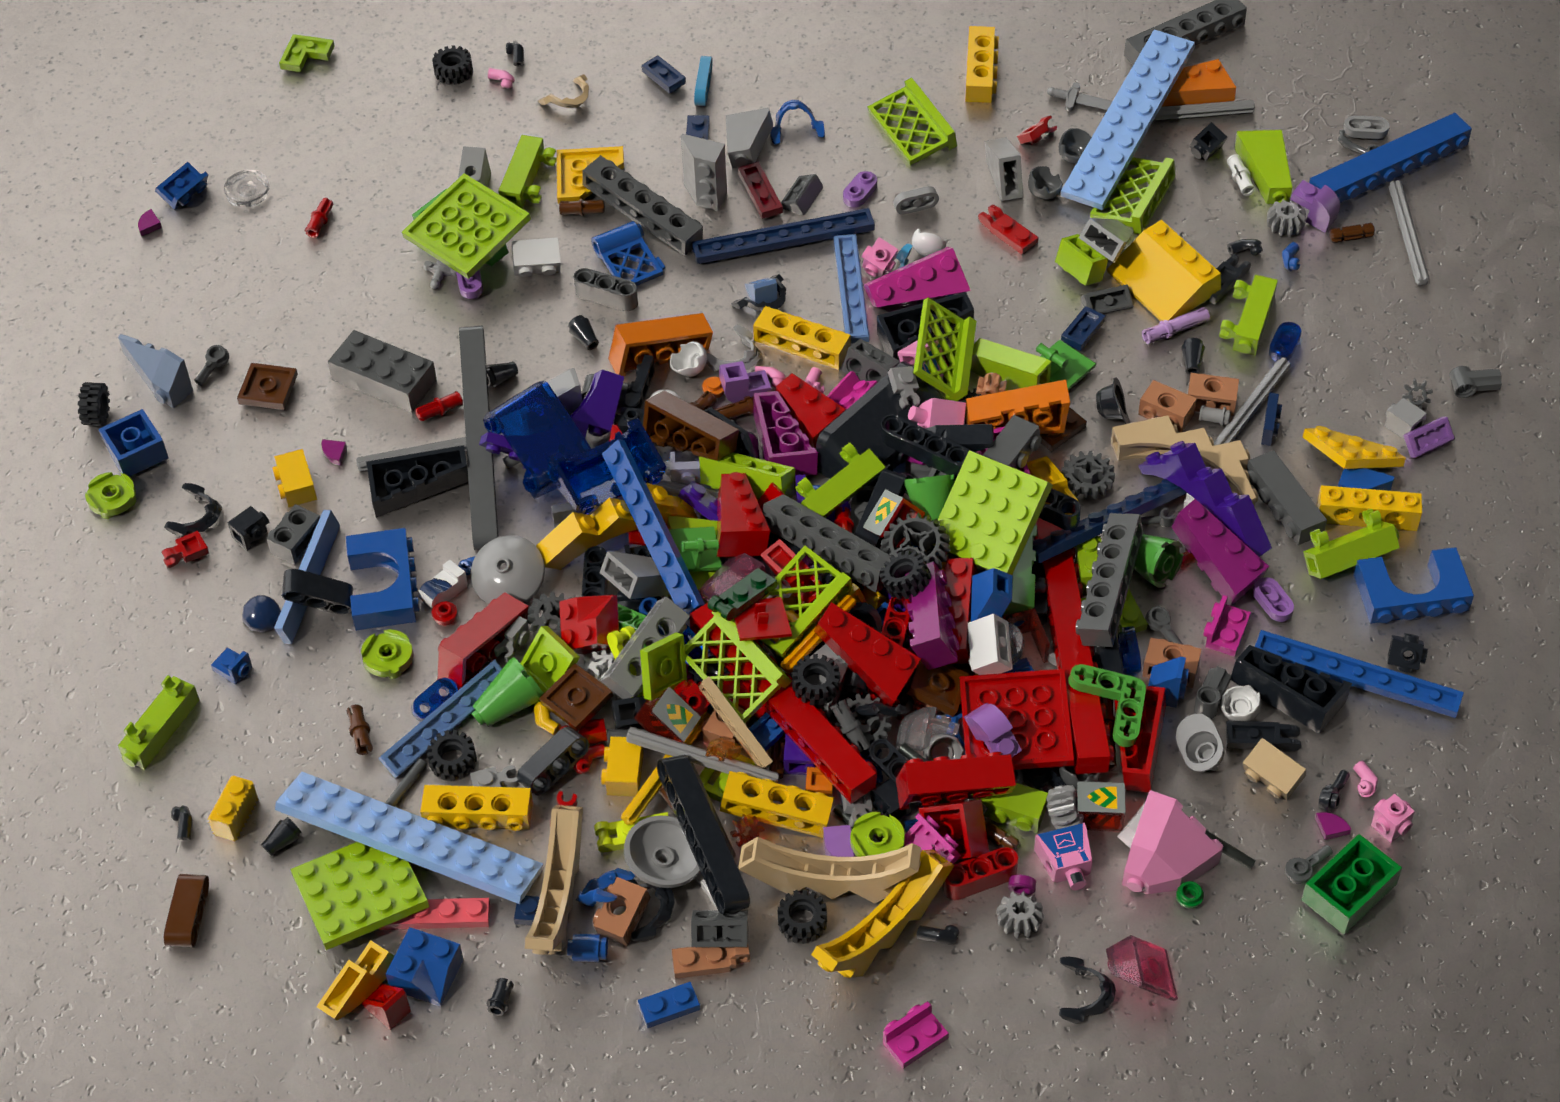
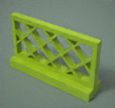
[867,77,958,166]
[1090,157,1176,235]
[913,297,977,401]
[758,546,853,661]
[684,612,792,723]

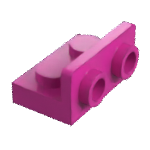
[827,371,878,410]
[1203,595,1251,657]
[883,1001,949,1069]

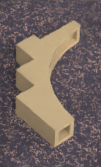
[1111,415,1258,507]
[525,805,583,955]
[738,837,921,903]

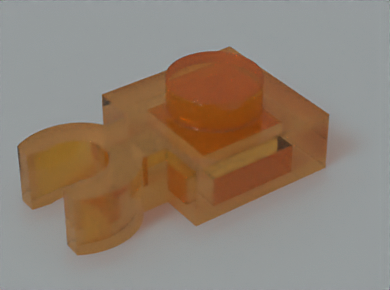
[705,736,742,762]

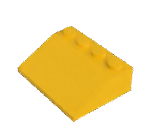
[1107,219,1221,321]

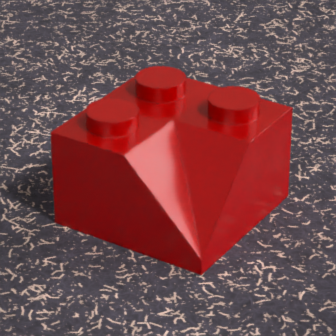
[559,595,619,655]
[919,799,989,859]

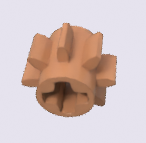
[976,373,1007,396]

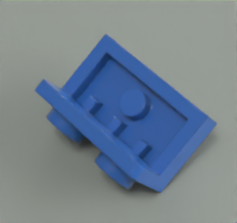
[155,162,209,210]

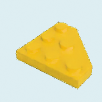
[556,146,624,204]
[1303,426,1406,469]

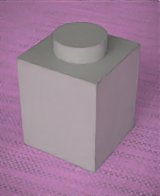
[1385,398,1427,440]

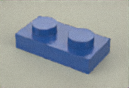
[638,982,700,1029]

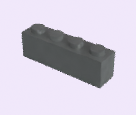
[983,415,1042,470]
[1247,450,1327,545]

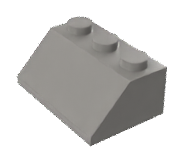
[681,134,727,211]

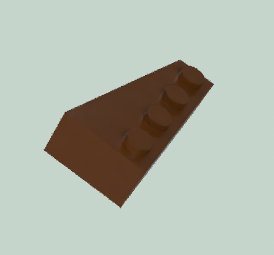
[641,390,739,461]

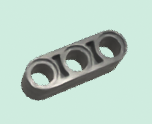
[573,268,638,311]

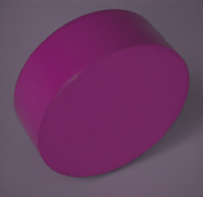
[1008,875,1036,895]

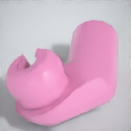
[1353,761,1378,797]

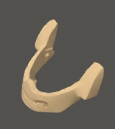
[538,74,589,108]

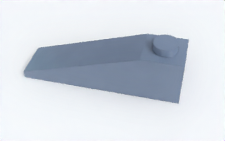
[118,334,193,408]

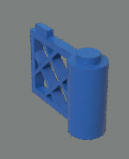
[591,221,665,286]

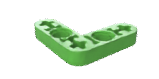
[1068,664,1146,747]

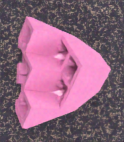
[1122,790,1223,894]

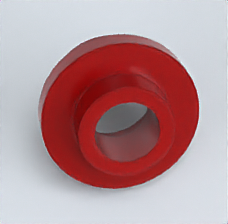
[432,601,457,626]

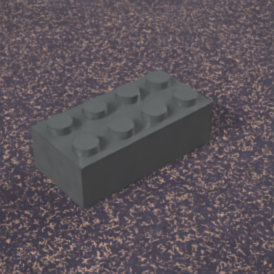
[328,330,437,413]

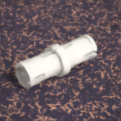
[1227,154,1256,196]

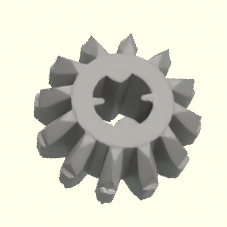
[1267,199,1306,238]
[1046,785,1084,829]
[997,891,1044,939]

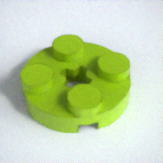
[85,472,136,519]
[361,629,414,679]
[850,812,905,857]

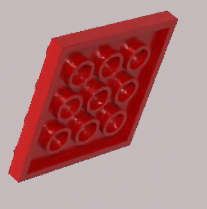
[959,669,1074,770]

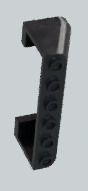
[816,361,946,486]

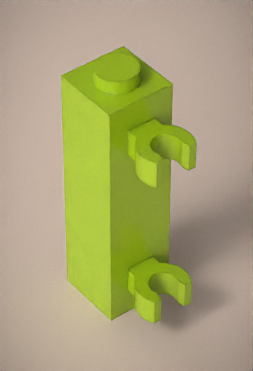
[498,135,557,209]
[1219,275,1278,356]
[795,443,885,518]
[1303,509,1400,579]
[118,675,199,770]

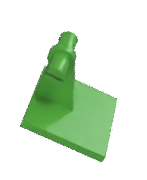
[1036,340,1096,391]
[668,527,722,572]

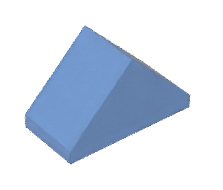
[745,278,777,311]

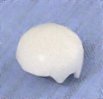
[912,229,947,257]
[670,341,707,377]
[1221,685,1261,721]

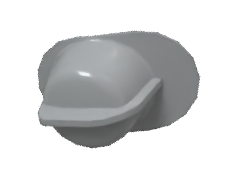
[1175,714,1224,772]

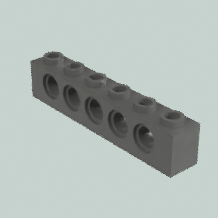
[1124,0,1247,65]
[582,155,703,256]
[762,494,891,592]
[1076,513,1144,647]

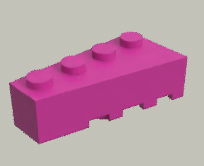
[864,247,971,307]

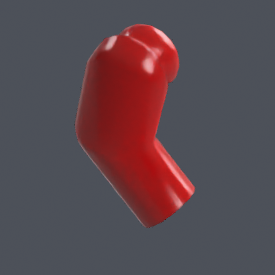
[573,743,605,774]

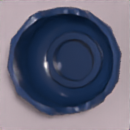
[242,595,281,633]

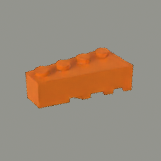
[1161,59,1236,107]
[608,313,713,376]
[965,380,1070,434]

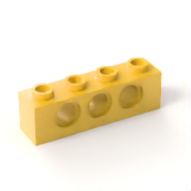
[965,26,999,103]
[753,306,851,370]
[1316,485,1422,531]
[719,771,834,838]
[420,785,533,831]

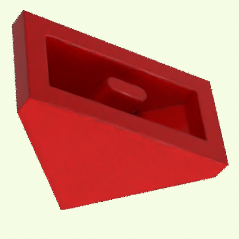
[361,984,411,1030]

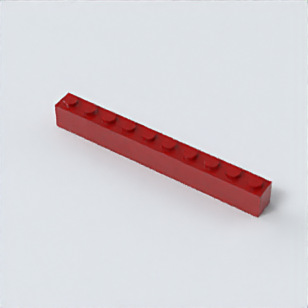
[689,603,877,804]

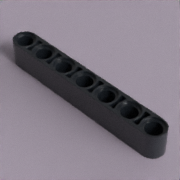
[657,754,750,914]

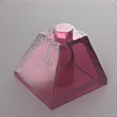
[698,553,766,601]
[1106,935,1178,1001]

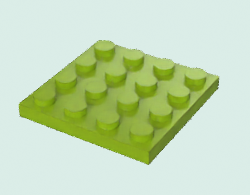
[402,173,531,279]
[933,450,1053,575]
[290,842,429,950]

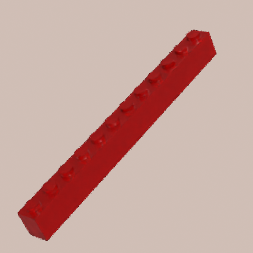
[1034,518,1114,774]

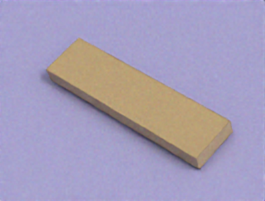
[699,677,773,769]

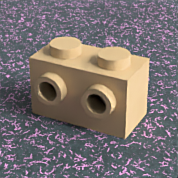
[1243,738,1306,800]

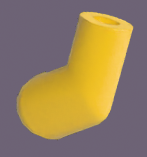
[534,701,561,735]

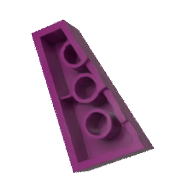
[753,391,818,476]
[1171,499,1269,606]
[905,562,959,670]

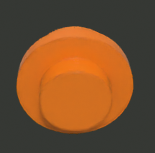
[702,377,724,399]

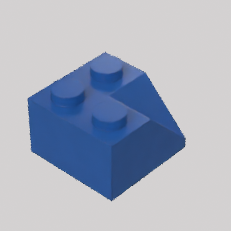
[98,409,169,477]
[386,927,464,1007]

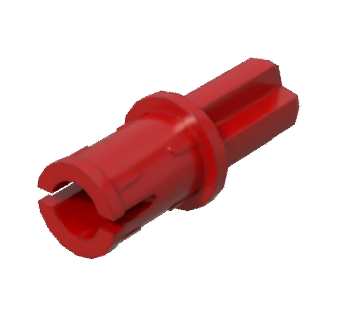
[304,198,334,238]
[415,391,463,421]
[834,507,854,533]

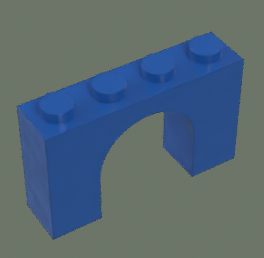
[346,528,420,631]
[1354,547,1474,624]

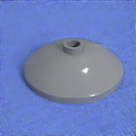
[471,535,545,604]
[624,816,700,888]

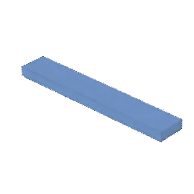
[834,234,869,343]
[274,510,340,644]
[378,660,502,778]

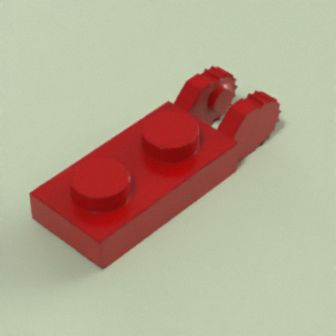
[978,204,1039,255]

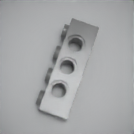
[600,597,690,699]

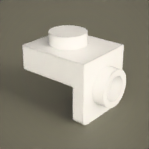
[665,452,701,485]

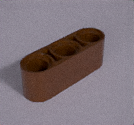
[164,874,209,948]

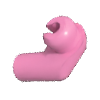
[488,68,515,89]
[755,366,785,387]
[805,367,825,393]

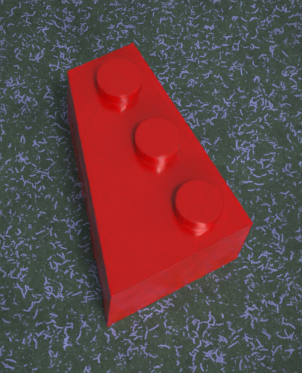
[776,373,846,449]

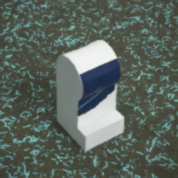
[418,560,468,609]

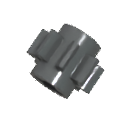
[1402,378,1433,409]

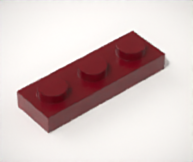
[738,162,783,219]

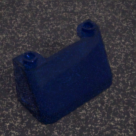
[483,380,593,499]
[548,418,666,515]

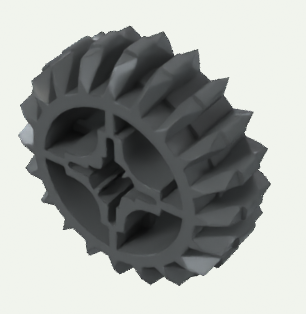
[881,512,951,577]

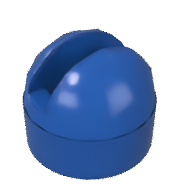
[639,597,658,616]

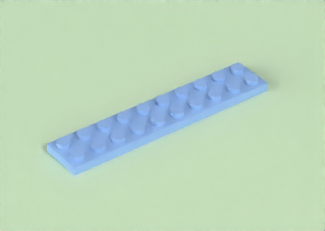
[1061,30,1195,210]
[275,772,543,904]

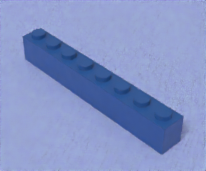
[1309,113,1472,203]

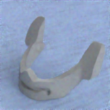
[706,324,761,371]

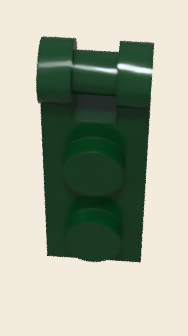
[707,568,777,621]

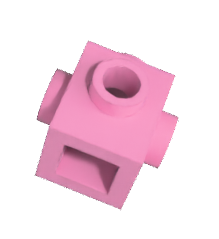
[862,237,898,277]
[1371,794,1415,843]

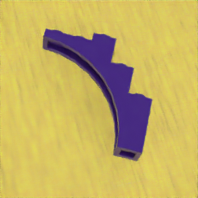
[479,369,624,477]
[1138,441,1272,557]

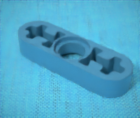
[694,56,713,106]

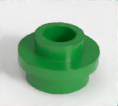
[1176,881,1204,908]

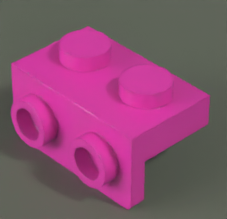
[904,813,962,864]

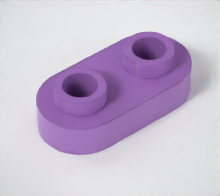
[843,171,877,207]
[456,270,483,299]
[1253,577,1294,622]

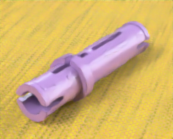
[1142,307,1210,344]

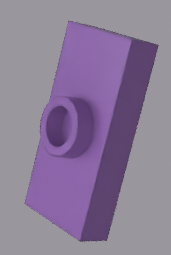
[1403,416,1455,458]

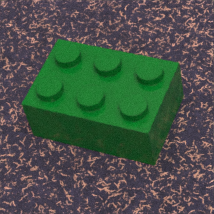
[1301,834,1402,935]

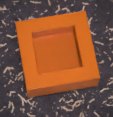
[805,767,833,796]

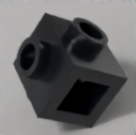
[1387,633,1428,673]

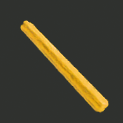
[621,711,711,825]

